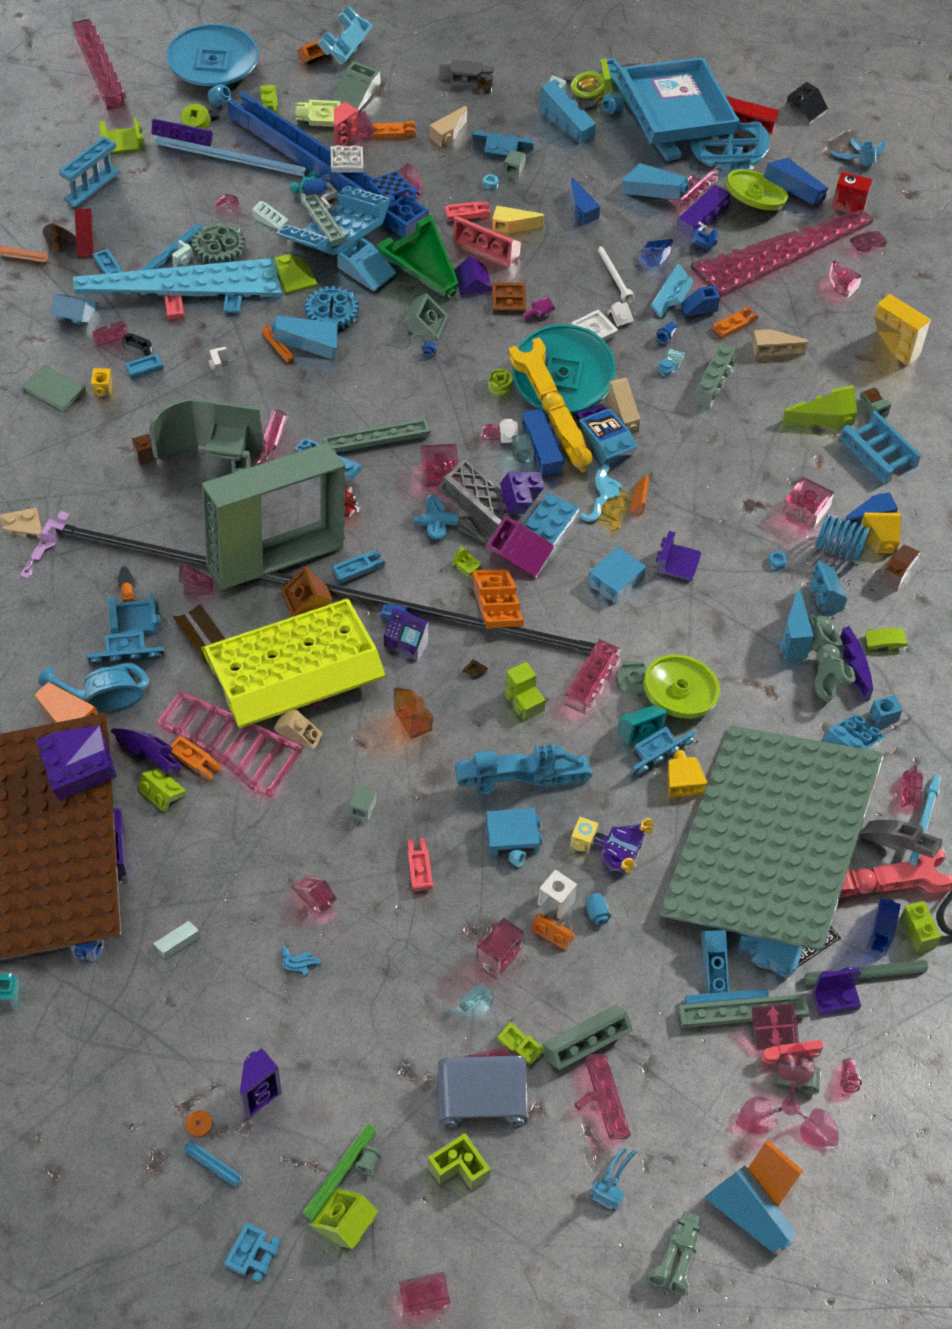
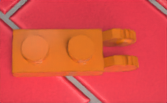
[372,121,416,139]
[712,306,759,339]
[170,736,221,781]

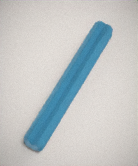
[685,989,769,1004]

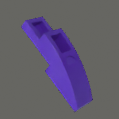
[110,728,182,773]

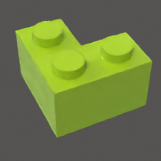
[504,661,546,720]
[427,1133,491,1191]

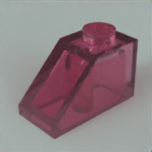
[830,260,862,298]
[291,874,337,912]

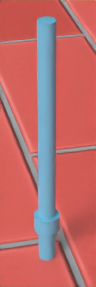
[909,775,941,866]

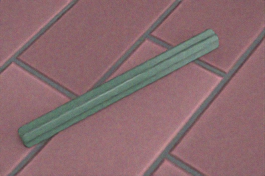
[804,960,928,985]

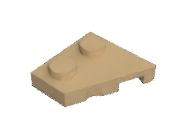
[0,507,42,539]

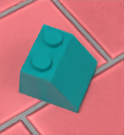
[618,705,667,747]

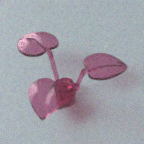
[736,1044,838,1147]

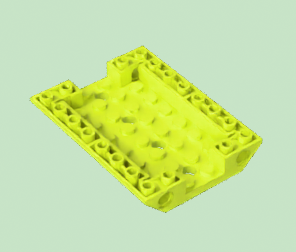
[201,599,386,728]

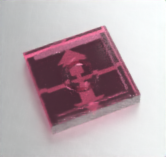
[751,1003,799,1051]

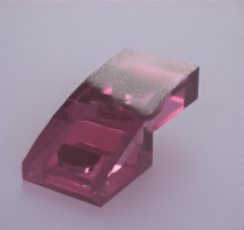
[849,231,887,251]

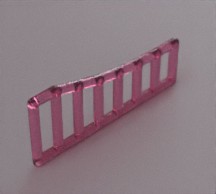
[157,690,303,798]

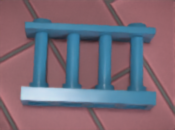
[59,136,120,207]
[840,410,921,484]

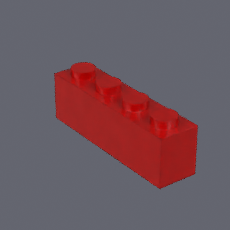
[726,96,779,134]

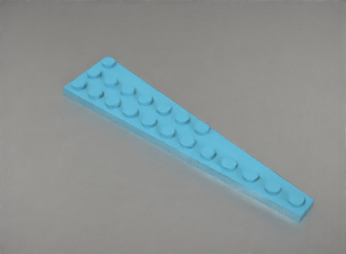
[73,258,282,298]

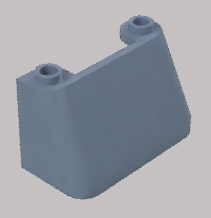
[437,1056,528,1128]

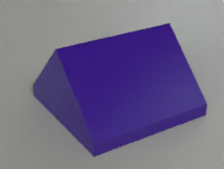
[454,255,492,295]

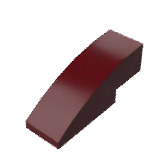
[75,208,94,258]

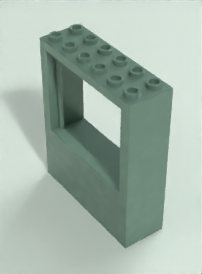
[202,443,346,590]

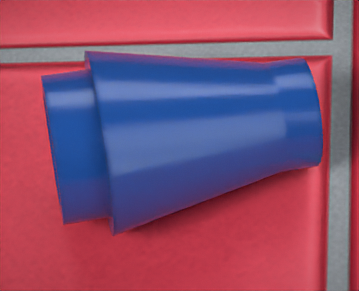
[656,322,677,344]

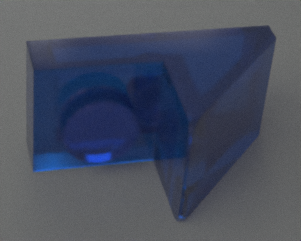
[639,238,673,265]

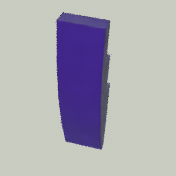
[840,626,873,701]

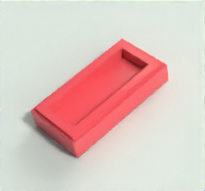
[164,295,184,320]

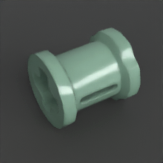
[355,1145,382,1175]

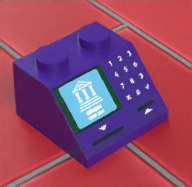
[384,608,428,660]

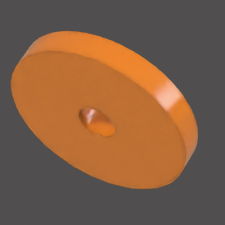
[185,1110,213,1137]

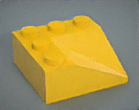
[874,293,931,366]

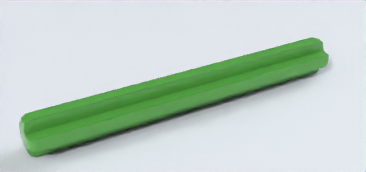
[303,1124,376,1220]

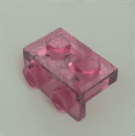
[398,1272,451,1316]

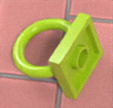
[571,58,613,99]

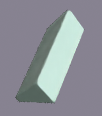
[153,921,200,960]

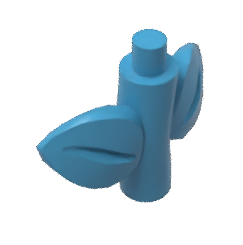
[414,493,458,540]

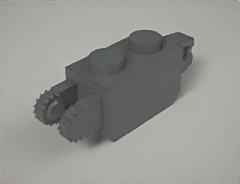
[439,60,494,86]

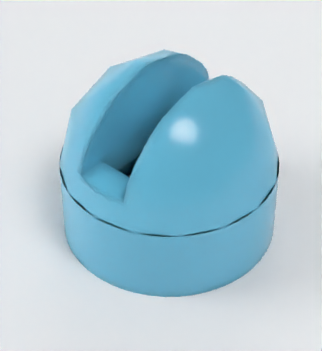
[508,850,526,867]

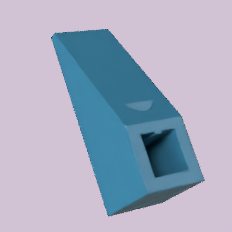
[701,930,730,993]

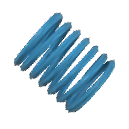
[815,513,870,564]

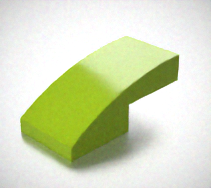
[865,628,908,651]
[495,1022,544,1066]

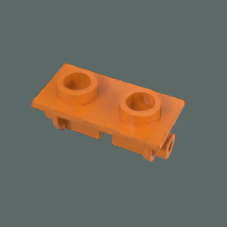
[531,913,576,951]

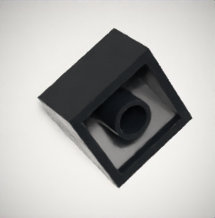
[785,82,828,125]

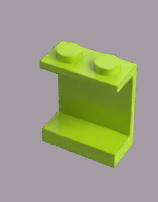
[99,117,144,154]

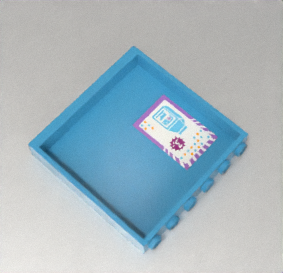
[616,57,739,144]

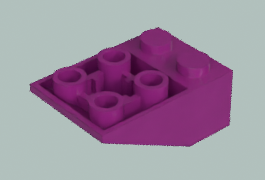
[486,515,555,578]

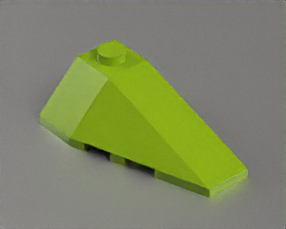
[782,385,857,427]

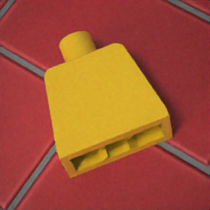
[667,750,707,797]

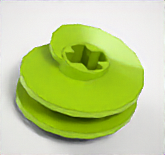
[181,104,211,129]

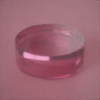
[483,423,500,441]

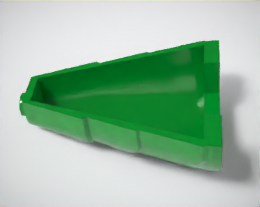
[377,215,458,298]

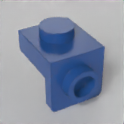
[692,228,719,251]

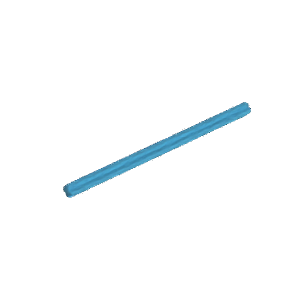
[156,136,306,177]

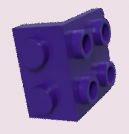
[656,531,701,581]

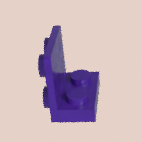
[812,967,861,1015]

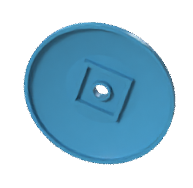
[166,24,259,86]

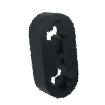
[122,333,153,356]

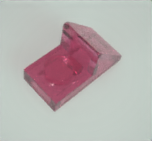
[179,563,213,596]

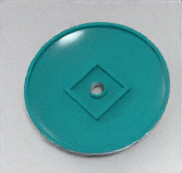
[512,324,616,414]

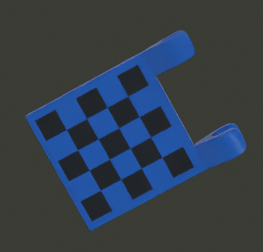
[369,171,418,208]

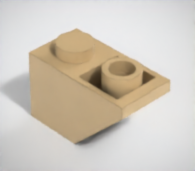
[274,710,323,749]

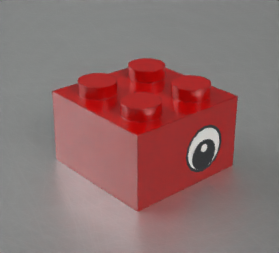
[831,171,873,216]

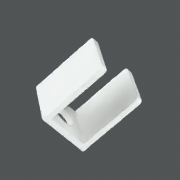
[537,870,577,920]

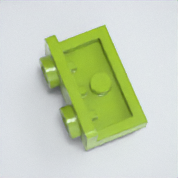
[137,767,186,812]

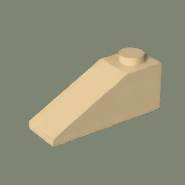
[429,106,467,147]
[752,329,808,357]

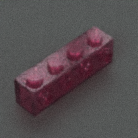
[564,639,621,714]

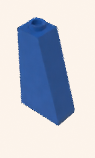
[763,158,829,205]

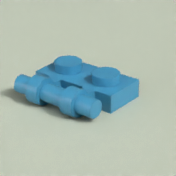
[224,1223,281,1283]

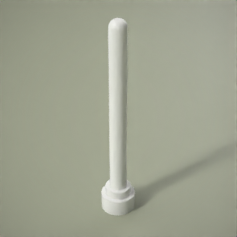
[598,247,635,304]

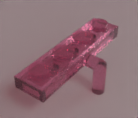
[574,1054,631,1139]

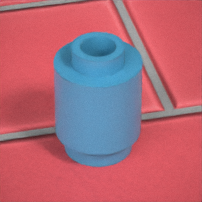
[585,893,611,926]

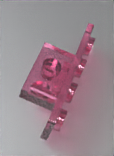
[677,167,718,212]

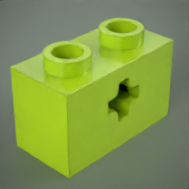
[900,901,941,953]

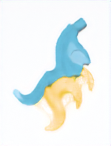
[580,464,631,532]

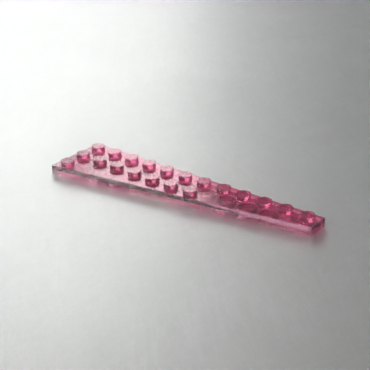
[690,210,873,298]

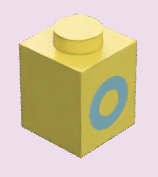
[570,816,598,853]

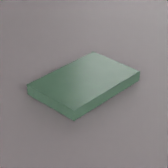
[22,364,86,412]

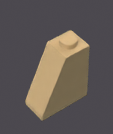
[607,378,640,433]

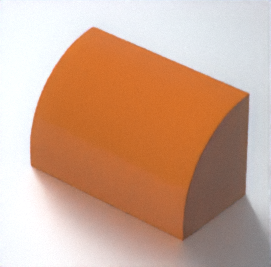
[297,39,325,62]

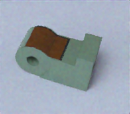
[860,387,892,418]

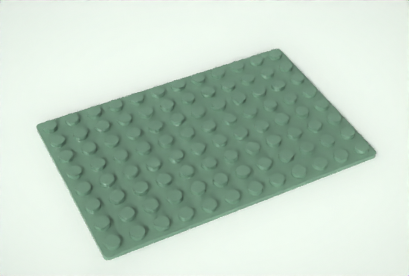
[660,726,883,951]

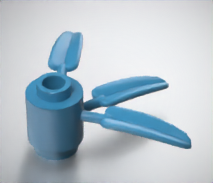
[831,137,886,167]
[590,1148,637,1210]

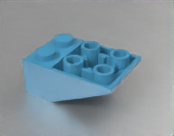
[337,237,397,292]
[821,714,885,750]

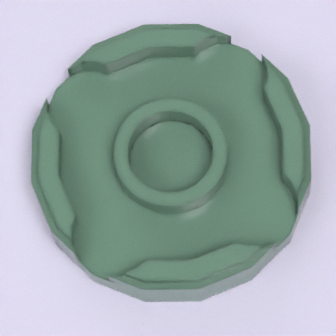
[616,661,647,697]

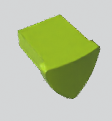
[452,547,482,578]

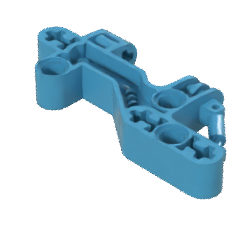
[454,743,592,794]

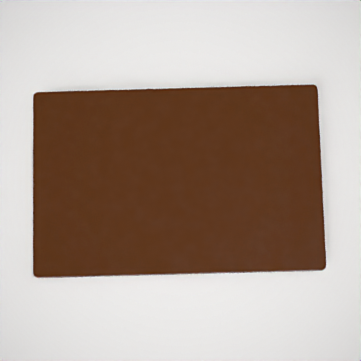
[0,713,121,960]

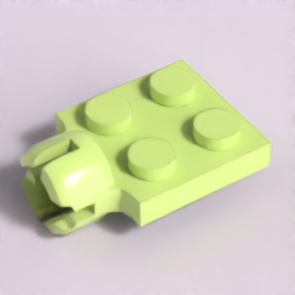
[295,100,340,127]

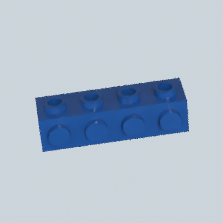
[521,408,565,476]

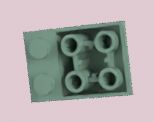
[330,61,380,111]

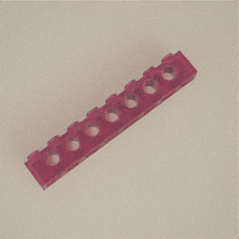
[72,18,126,110]

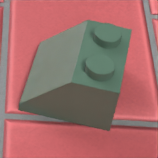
[402,293,449,340]

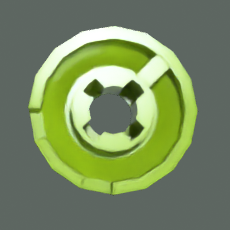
[488,369,513,396]

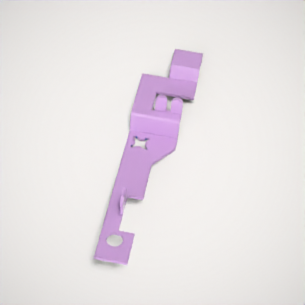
[20,511,70,578]

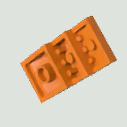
[472,569,524,628]

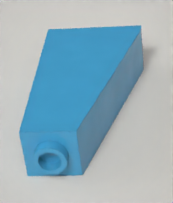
[622,163,689,199]
[271,315,337,360]
[705,1165,797,1253]

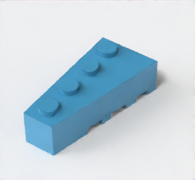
[540,79,596,144]

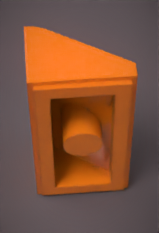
[630,475,650,514]

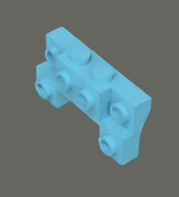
[317,6,373,64]

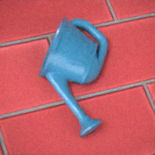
[38,663,149,714]

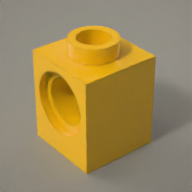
[91,368,113,396]

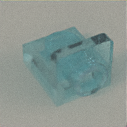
[459,983,494,1012]

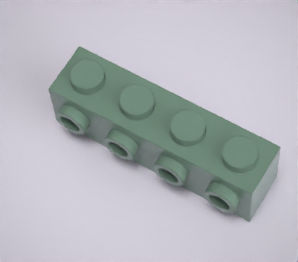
[694,343,737,409]
[542,1005,633,1070]

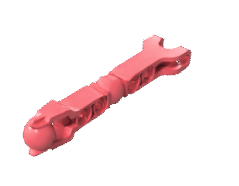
[839,848,952,898]

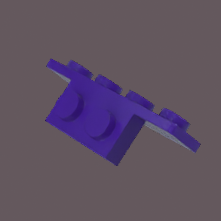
[151,118,213,147]

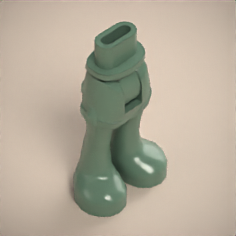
[647,1211,701,1296]

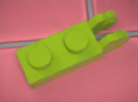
[260,85,278,114]

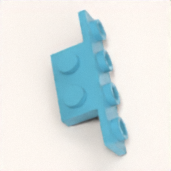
[651,264,694,318]

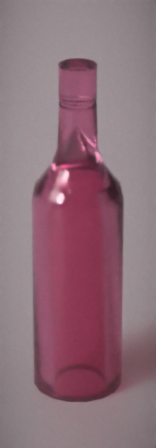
[258,410,287,465]

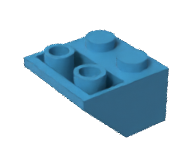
[810,561,847,613]

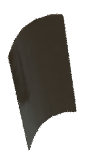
[171,604,225,666]

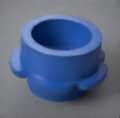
[421,341,437,356]

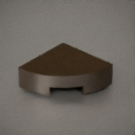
[462,659,488,678]

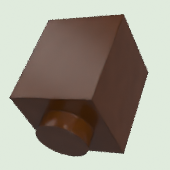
[132,434,156,465]

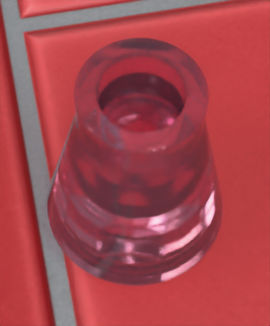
[840,1058,862,1093]

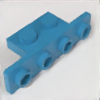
[472,130,535,157]
[86,631,165,663]
[630,726,698,775]

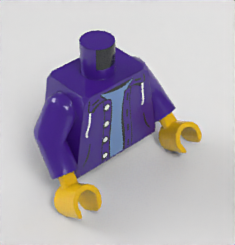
[593,818,655,875]

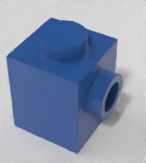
[70,940,104,962]

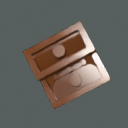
[492,282,526,311]

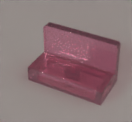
[398,163,422,196]

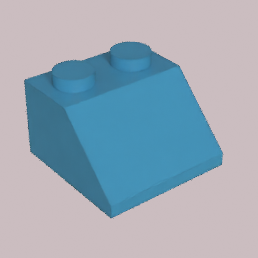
[50,294,98,324]

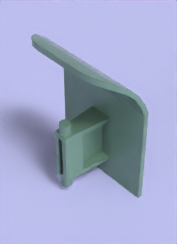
[149,398,265,461]

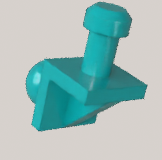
[289,172,320,200]

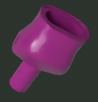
[523,295,555,320]

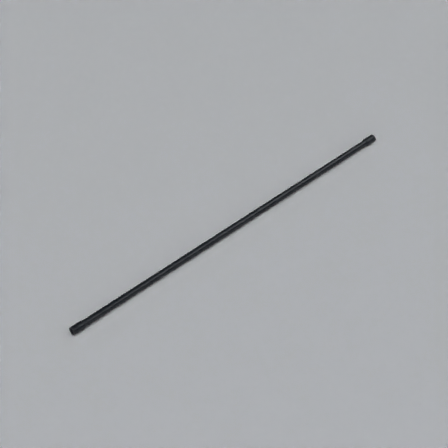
[56,524,596,654]

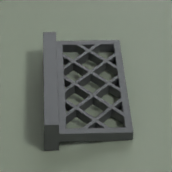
[437,458,511,535]

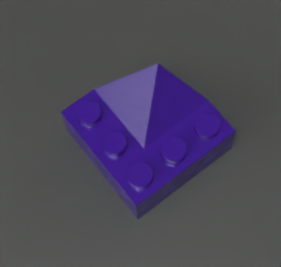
[36,726,117,801]

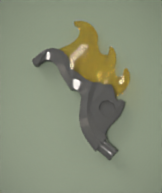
[563,76,605,110]

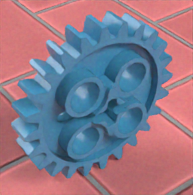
[304,286,359,330]

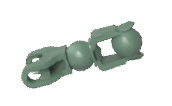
[808,614,855,702]

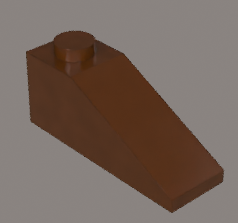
[881,544,920,591]

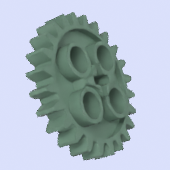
[192,222,246,264]

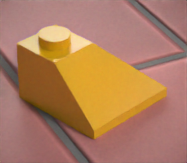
[858,513,901,554]

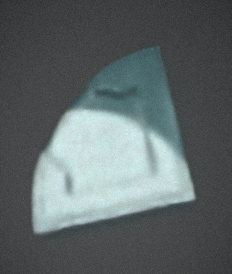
[667,348,685,368]

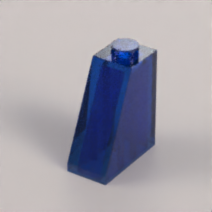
[866,898,901,956]

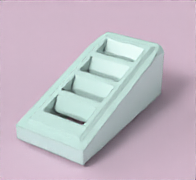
[252,201,289,231]

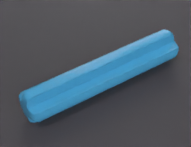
[184,1141,242,1187]

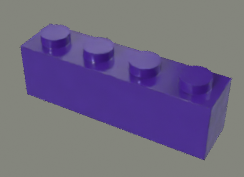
[676,184,730,239]

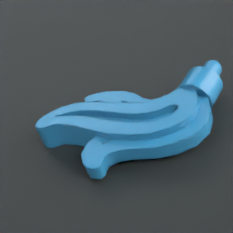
[281,945,321,976]

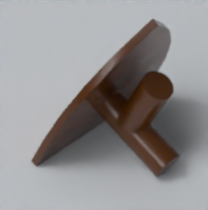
[42,223,76,253]

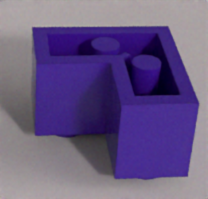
[500,472,544,514]

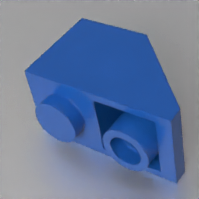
[681,285,720,317]

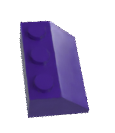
[240,1048,282,1120]

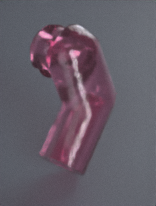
[214,194,239,208]

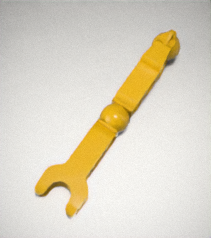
[508,338,592,472]

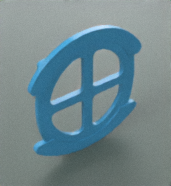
[691,121,770,166]

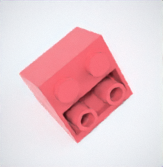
[334,102,359,146]

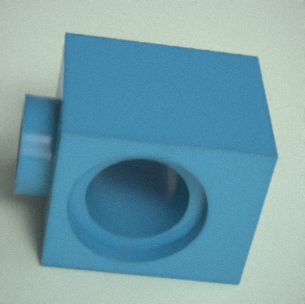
[869,695,903,726]

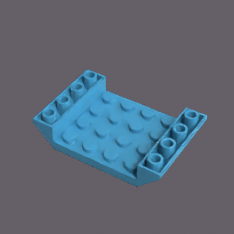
[276,186,390,255]

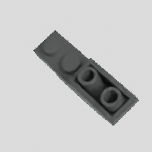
[860,819,942,858]

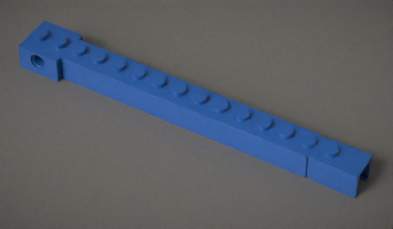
[227,92,429,238]

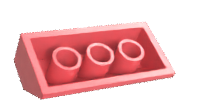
[453,216,521,266]

